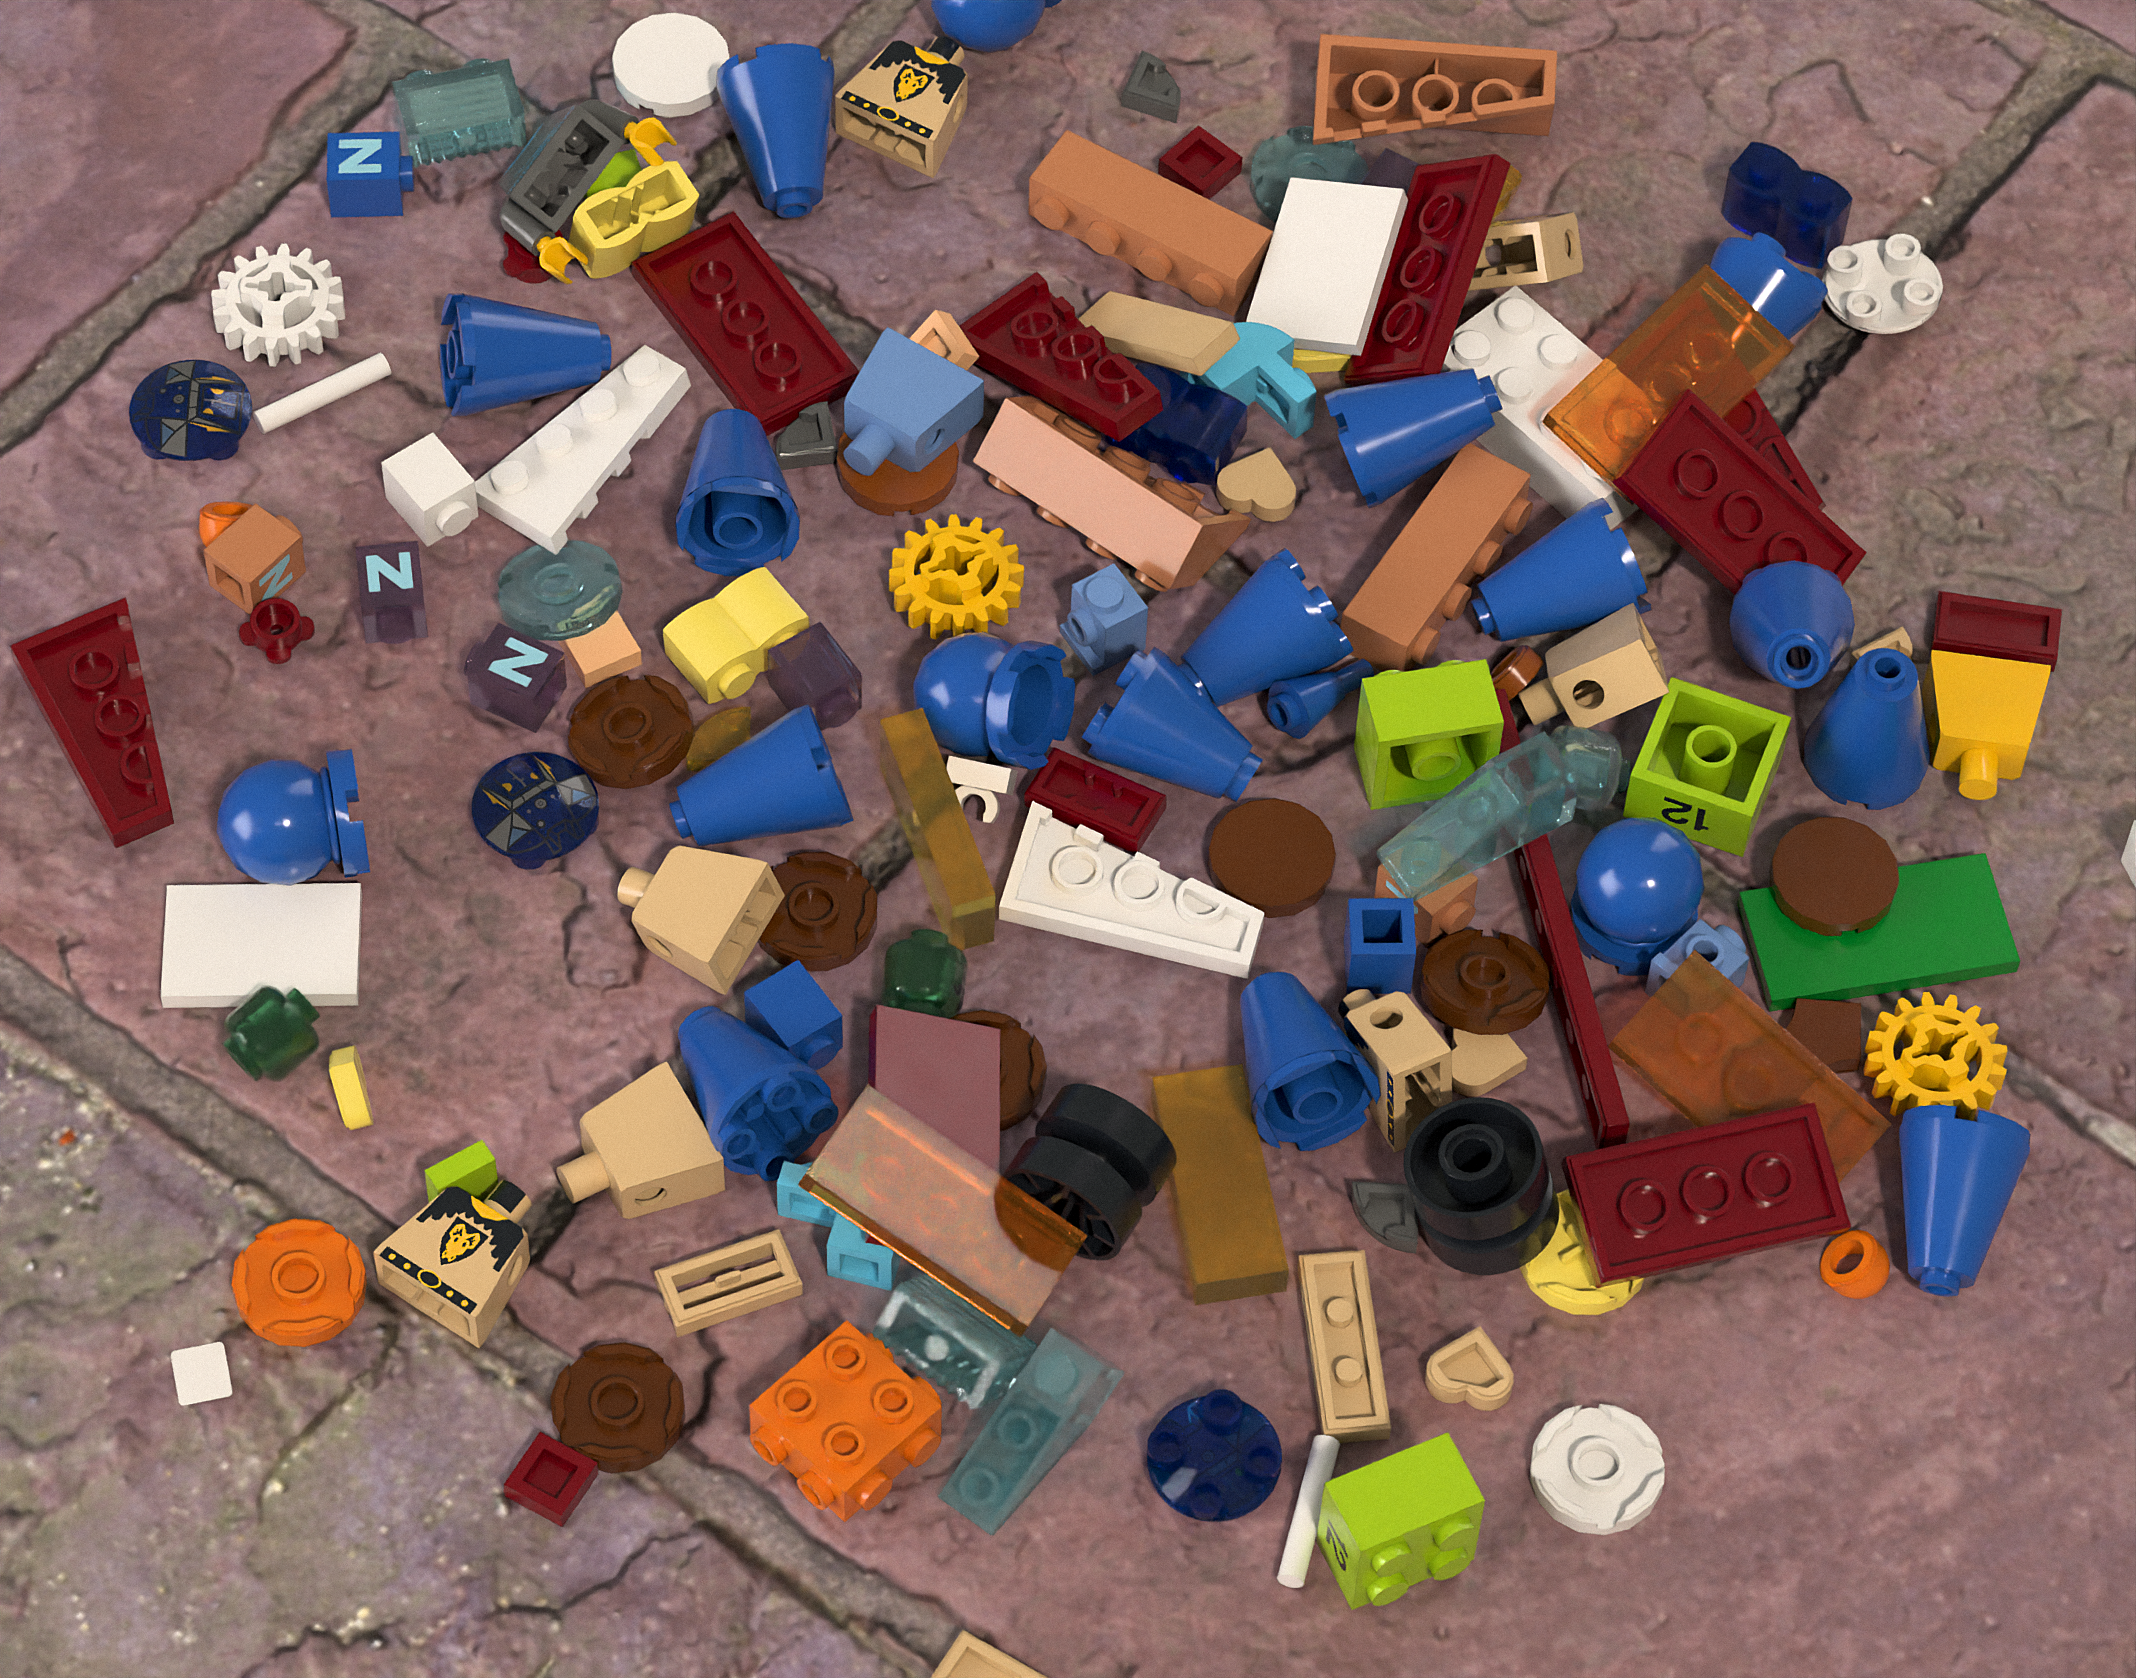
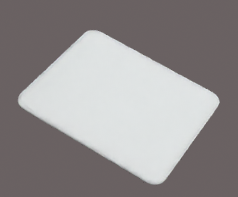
[171,1342,232,1405]

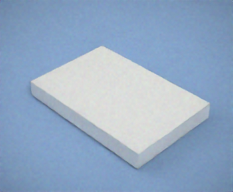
[1246,178,1408,356]
[161,883,362,1008]

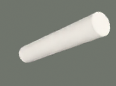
[253,353,391,434]
[1277,1435,1340,1588]

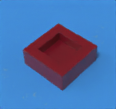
[1158,125,1243,200]
[503,1432,599,1528]

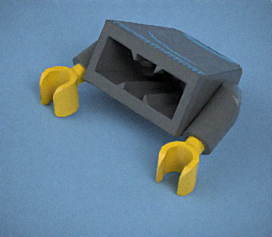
[498,99,677,285]

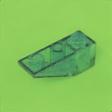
[1377,731,1580,902]
[938,1328,1125,1536]

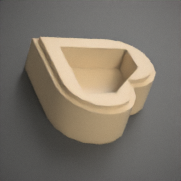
[1216,447,1296,522]
[1451,1028,1528,1097]
[1425,1326,1513,1411]

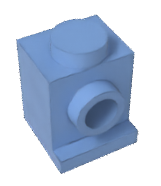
[1060,563,1148,676]
[1645,919,1750,1031]

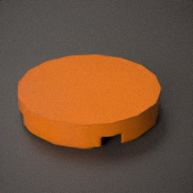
[232,1219,367,1347]

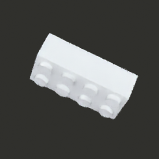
[1441,286,1664,530]

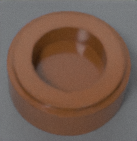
[1490,645,1544,701]

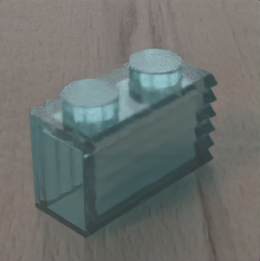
[392,58,526,168]
[873,1269,1037,1410]

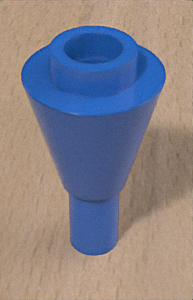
[1267,659,1374,739]

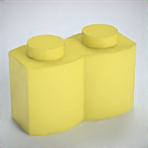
[569,161,699,278]
[663,567,810,704]

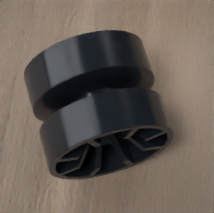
[1000,1084,1177,1261]
[1403,1097,1560,1275]

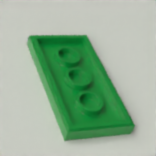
[1737,853,2020,1012]

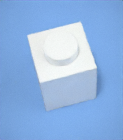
[381,432,478,547]

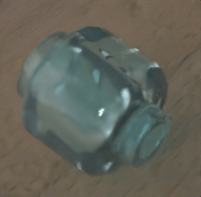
[1531,725,1630,811]

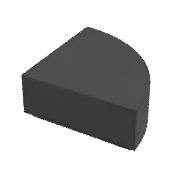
[1121,51,1181,123]
[776,401,837,471]
[1351,1182,1418,1253]

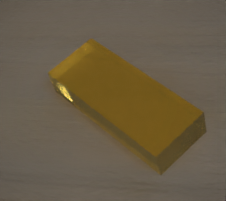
[880,708,996,953]
[1151,1064,1289,1305]

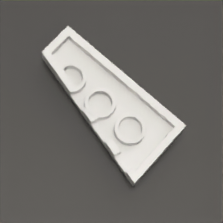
[475,345,691,555]
[999,801,1265,979]

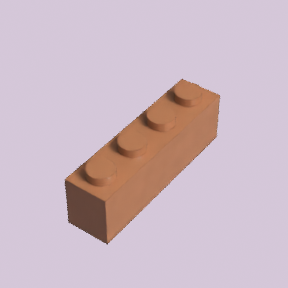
[1028,130,1273,317]
[1340,443,1533,672]

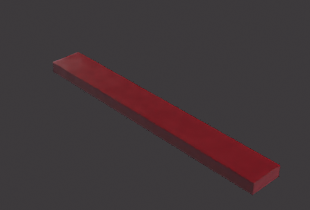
[1494,689,1630,1150]

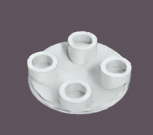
[1822,234,1943,334]

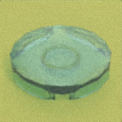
[1250,126,1368,223]
[497,540,623,641]

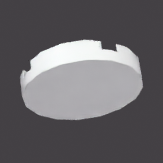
[612,13,729,118]
[1529,1404,1665,1535]

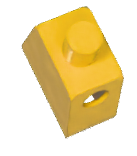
[1922,650,2051,800]

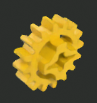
[889,514,1024,640]
[1863,992,2008,1121]

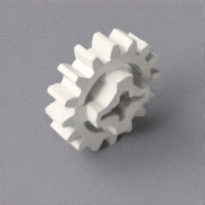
[211,244,345,367]

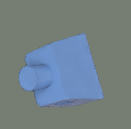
[843,327,984,476]

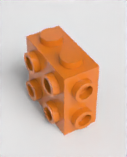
[749,1320,942,1522]

